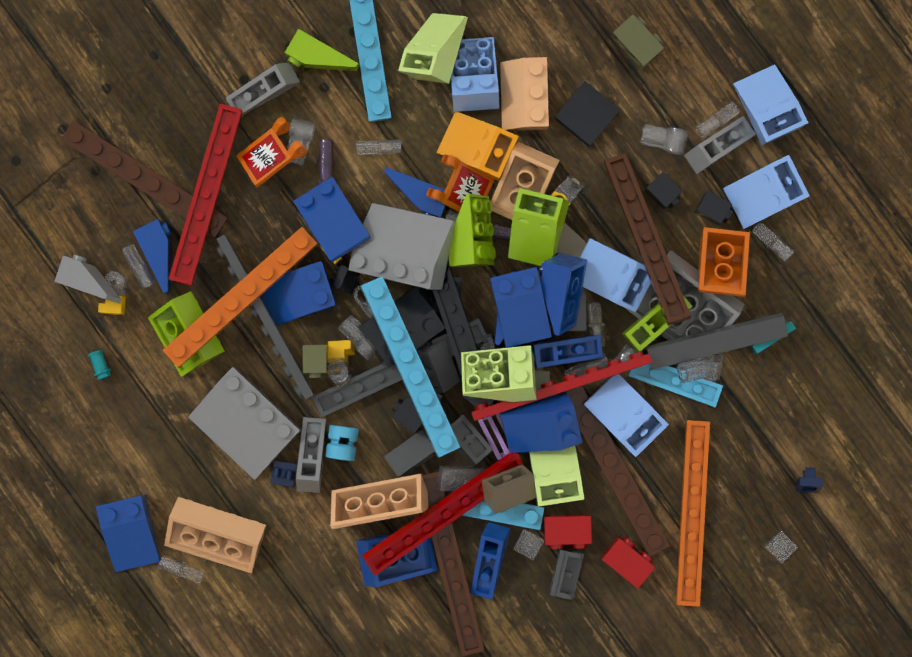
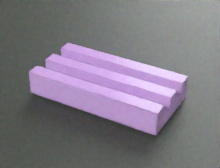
[478,413,510,460]

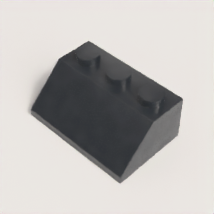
[358,287,445,368]

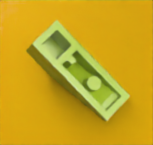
[285,29,359,71]
[622,296,693,352]

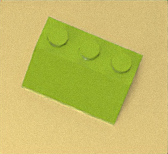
[148,291,225,377]

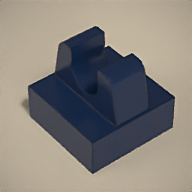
[270,460,298,487]
[796,467,823,493]

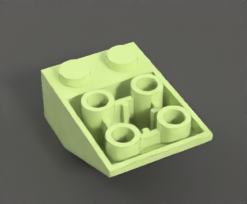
[398,13,468,84]
[461,345,537,402]
[529,446,584,507]

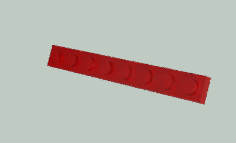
[169,103,243,286]
[471,351,652,421]
[362,453,524,576]

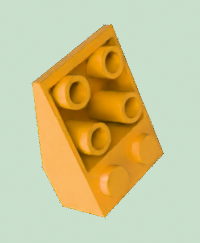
[437,112,519,181]

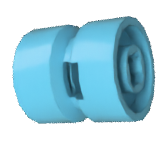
[325,425,359,461]

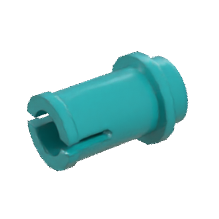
[88,350,112,381]

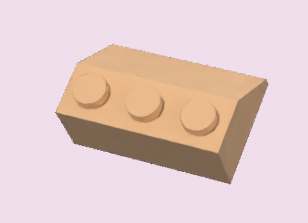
[500,57,549,131]

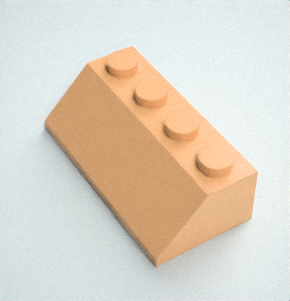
[330,474,429,529]
[164,497,266,574]

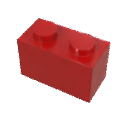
[544,514,592,549]
[600,536,655,589]

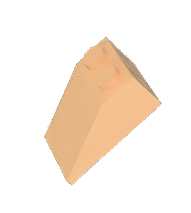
[491,142,560,220]

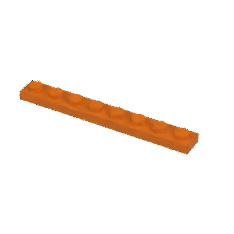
[162,227,318,368]
[676,420,710,607]

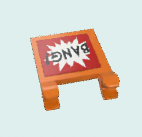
[236,117,307,187]
[426,154,494,212]

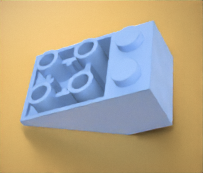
[451,37,499,112]
[733,65,808,146]
[723,155,810,229]
[580,238,651,313]
[584,374,669,457]

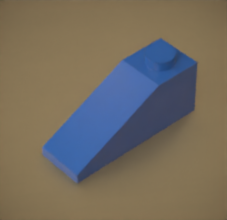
[384,167,446,218]
[133,219,172,294]
[527,335,603,368]
[470,522,511,600]

